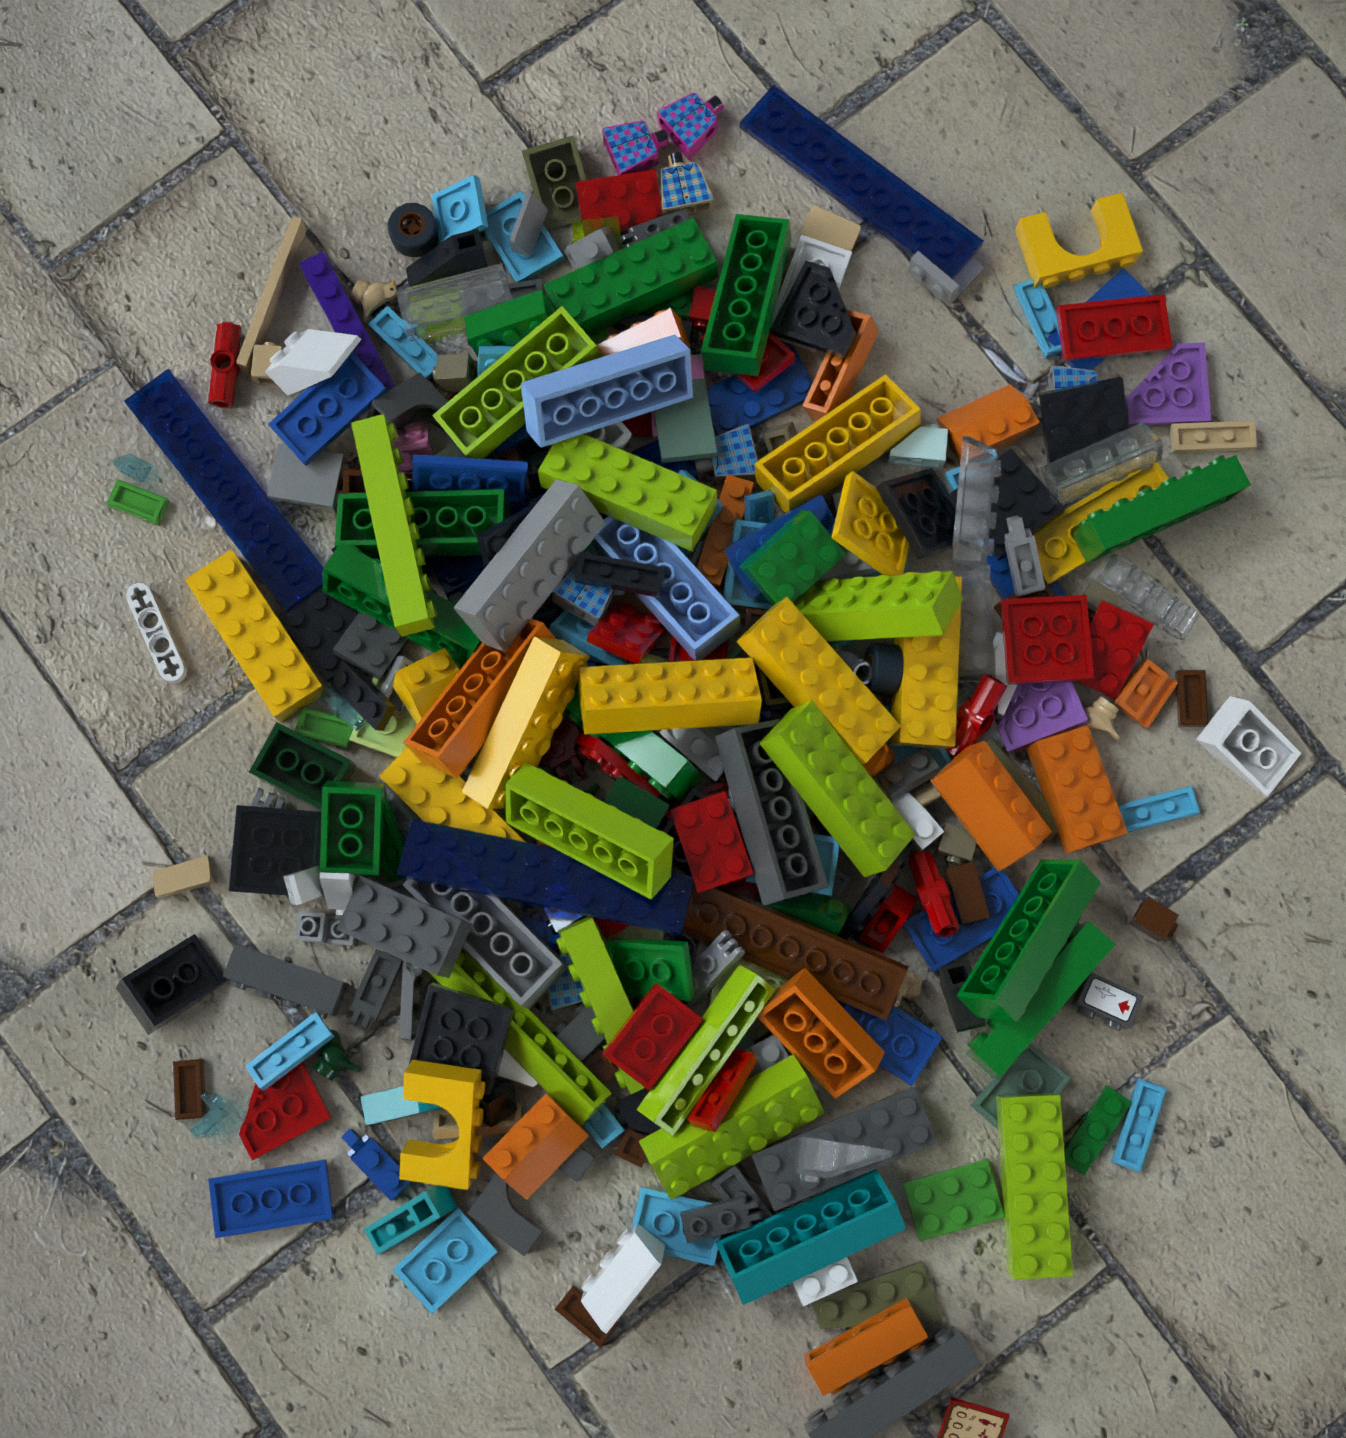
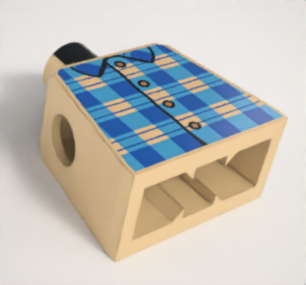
[661,152,713,216]

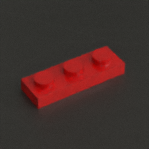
[687,1049,758,1132]

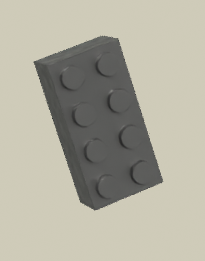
[336,876,472,978]

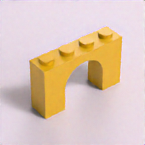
[1015,192,1143,289]
[399,1060,485,1190]

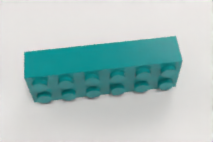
[716,1169,906,1305]

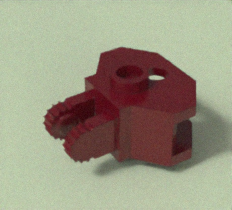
[538,721,588,786]

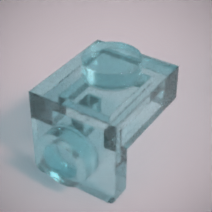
[189,1092,229,1139]

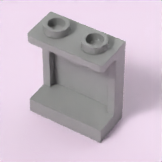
[267,443,350,514]

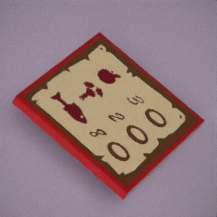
[937,1397,1010,1438]

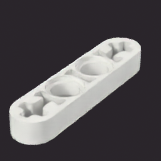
[126,583,187,684]

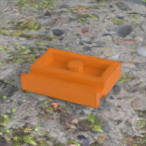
[1113,659,1178,728]

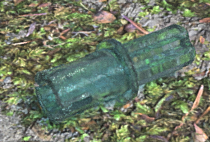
[320,686,365,731]

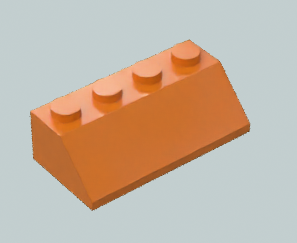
[930,740,1052,871]

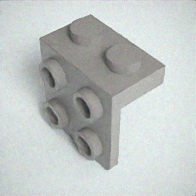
[908,235,983,306]

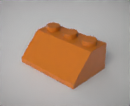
[937,384,1040,466]
[482,1093,590,1200]

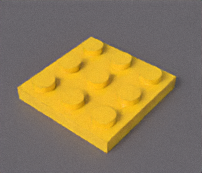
[831,471,909,576]

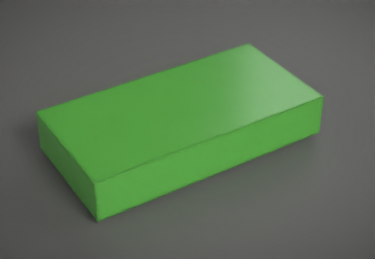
[106,479,170,526]
[295,706,356,750]

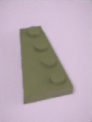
[811,1261,942,1329]

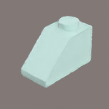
[888,424,948,469]

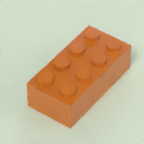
[1026,725,1128,855]
[757,968,885,1099]

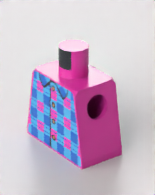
[657,93,724,160]
[602,120,669,175]

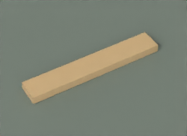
[236,216,307,375]

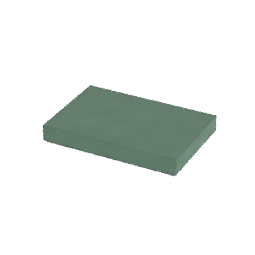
[653,378,717,463]
[970,1043,1072,1130]

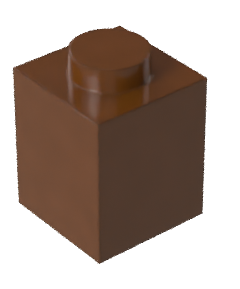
[1129,897,1179,942]

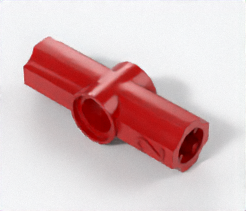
[208,322,242,408]
[946,674,1008,756]
[908,851,960,938]

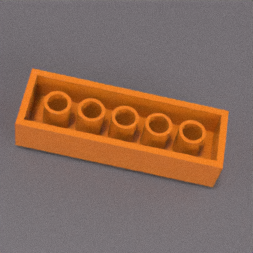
[403,619,556,778]

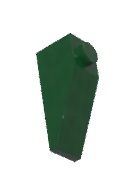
[757,893,851,936]

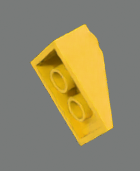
[393,648,460,724]

